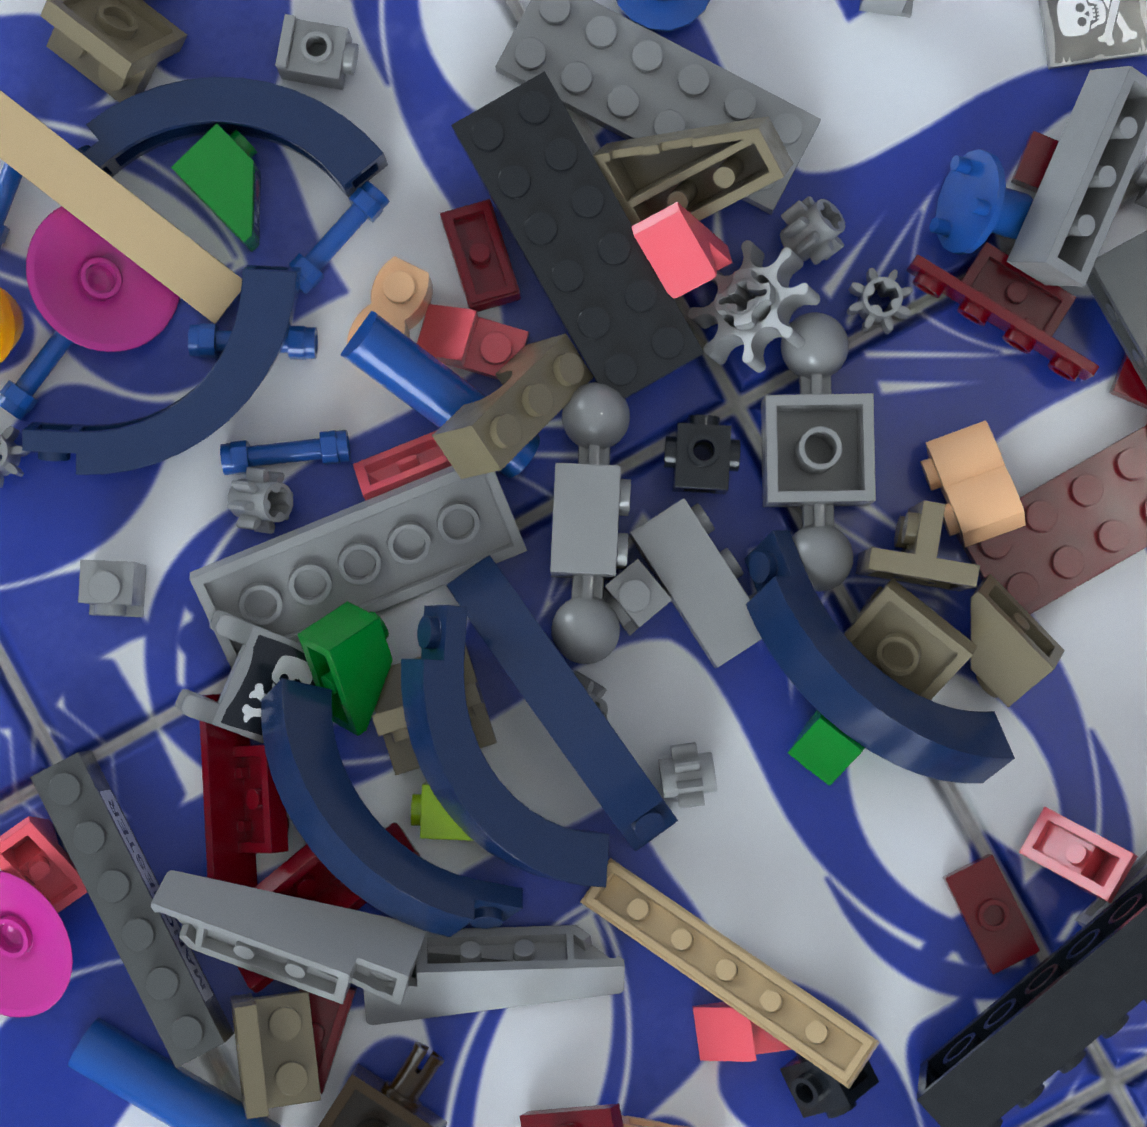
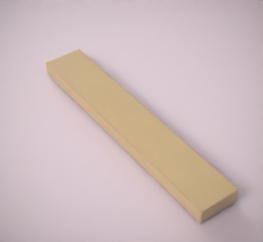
[0,90,242,324]
[580,858,880,1089]

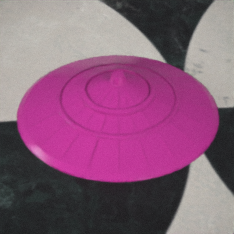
[26,206,180,352]
[0,871,73,1018]

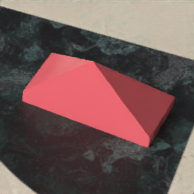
[353,430,452,501]

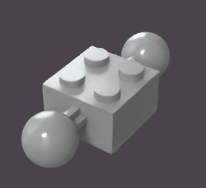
[761,312,876,592]
[550,382,631,664]

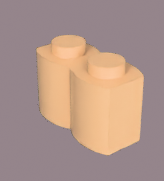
[347,256,433,344]
[920,420,1026,547]

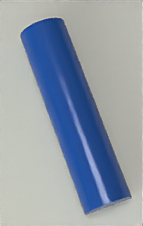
[340,311,540,478]
[68,1018,281,1127]

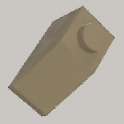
[971,574,1065,707]

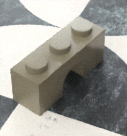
[432,333,594,479]

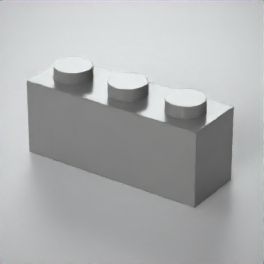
[629,498,762,668]

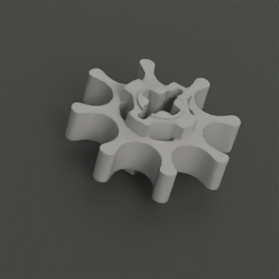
[688,240,820,373]

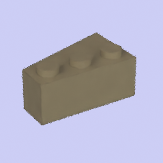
[593,116,794,226]

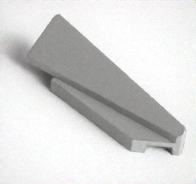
[151,870,427,1006]
[363,925,625,1025]

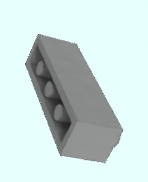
[1007,66,1147,287]

